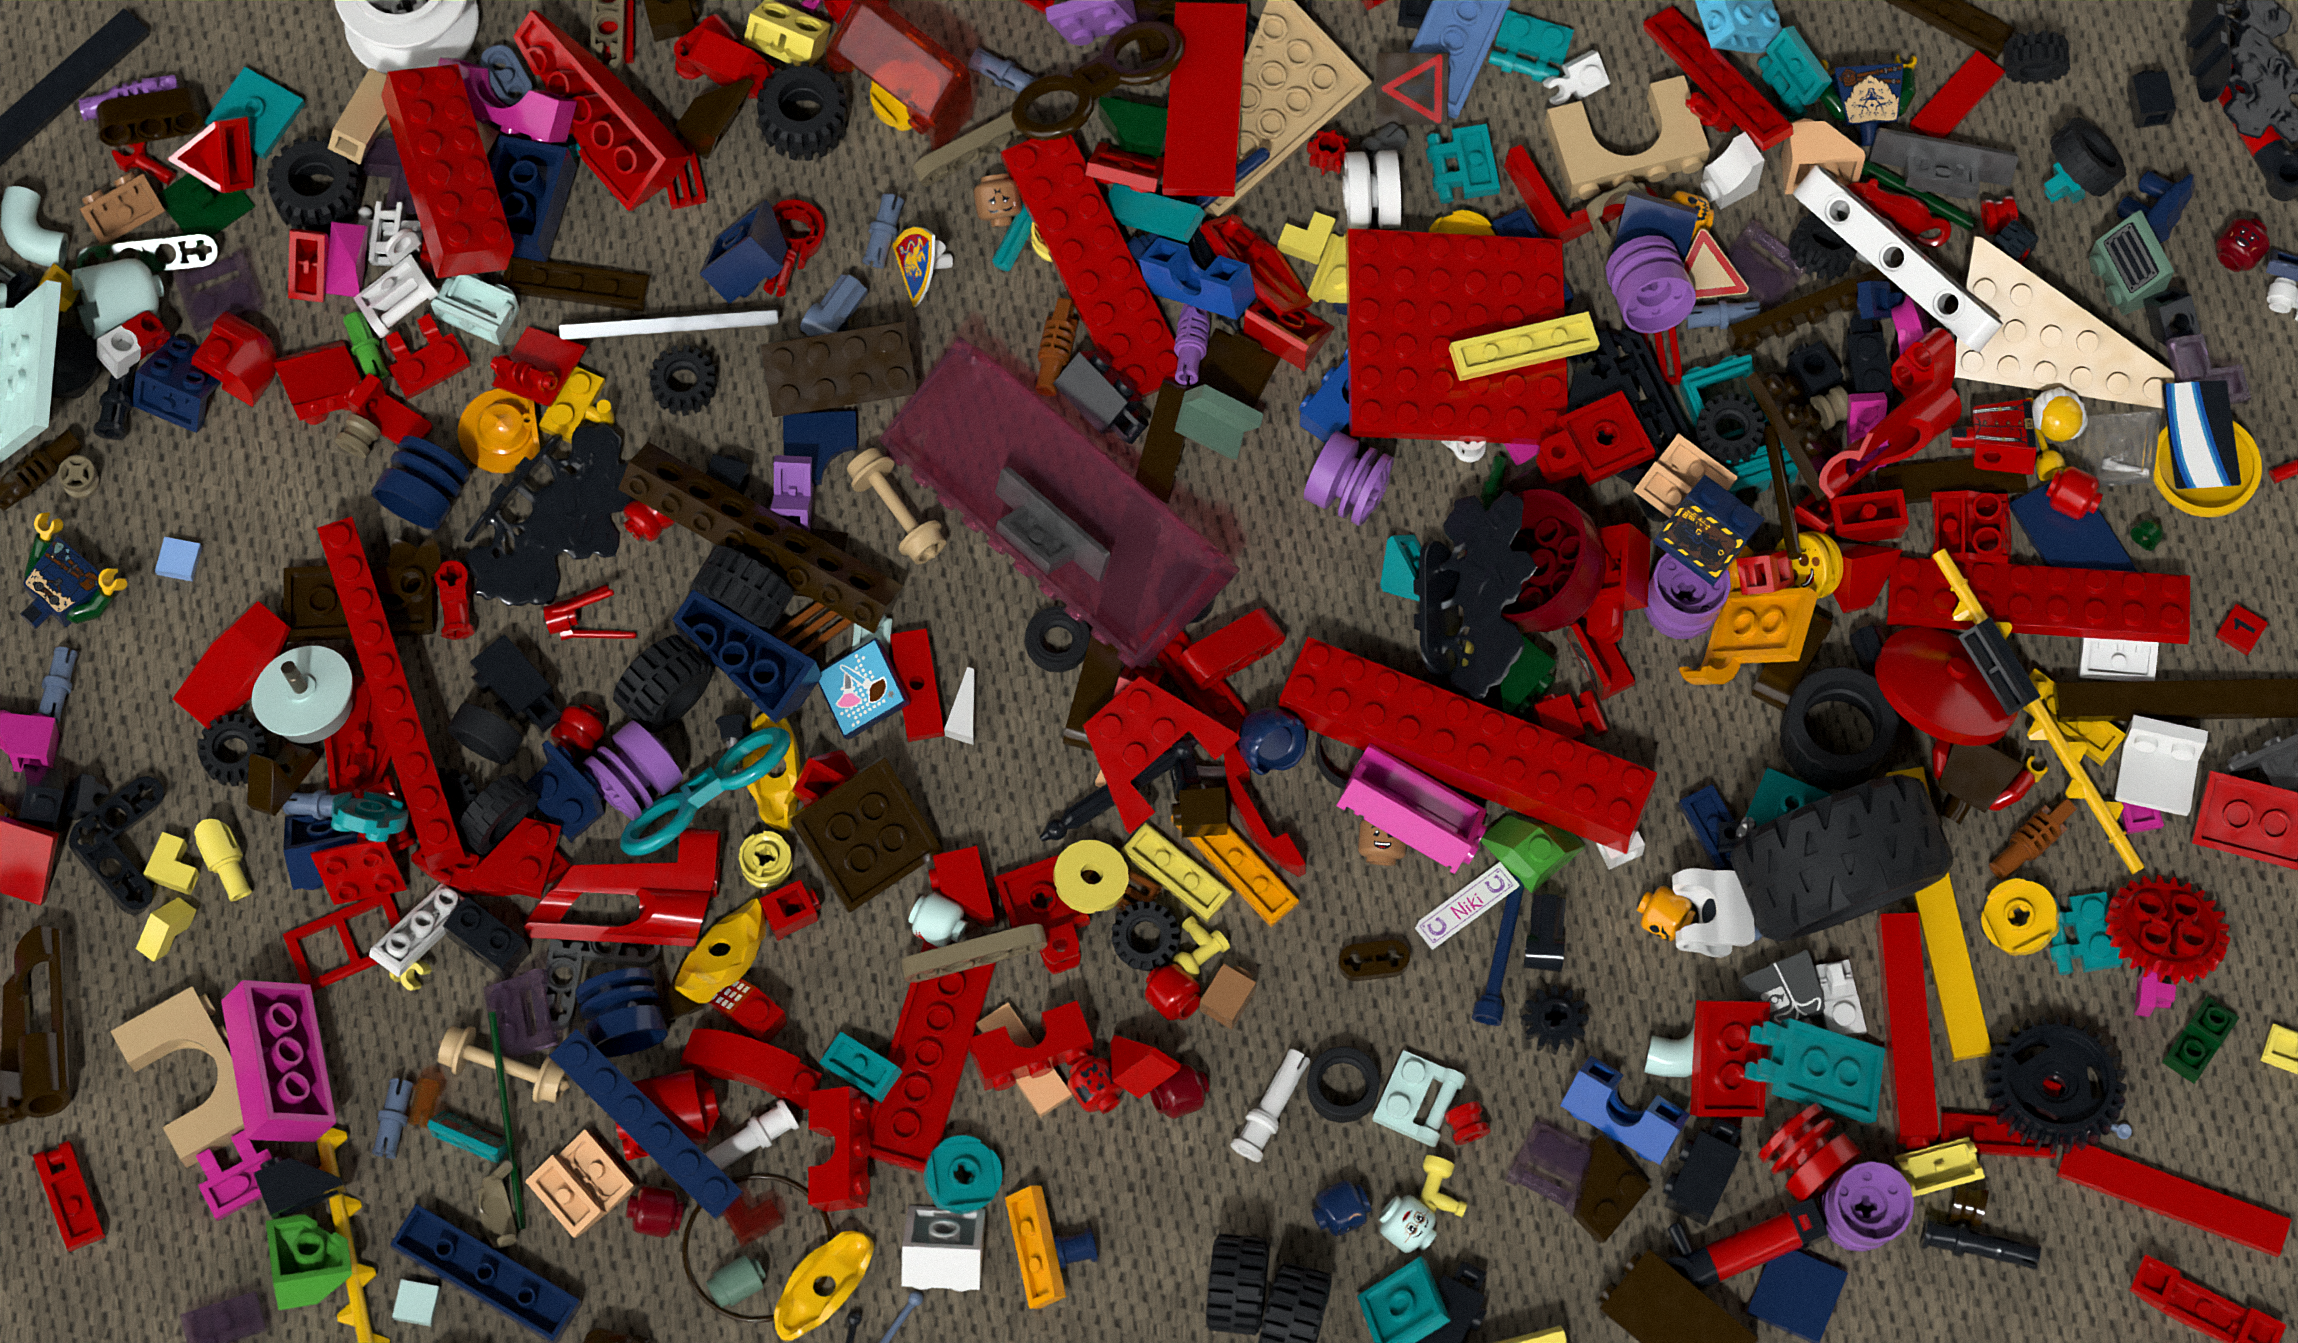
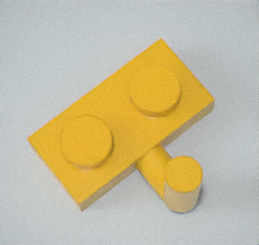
[538,366,615,444]

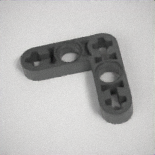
[539,921,661,1031]

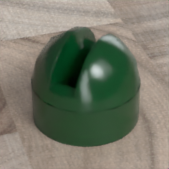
[2130,518,2164,551]

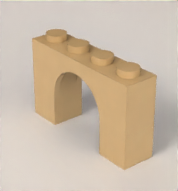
[328,68,500,164]
[1545,75,1710,200]
[110,986,245,1168]

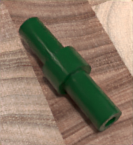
[1481,456,1508,511]

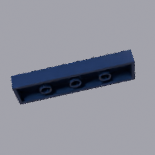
[390,1204,582,1343]

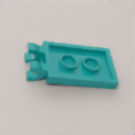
[1744,1018,1885,1123]

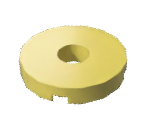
[1053,840,1129,914]

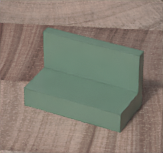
[1174,384,1264,460]

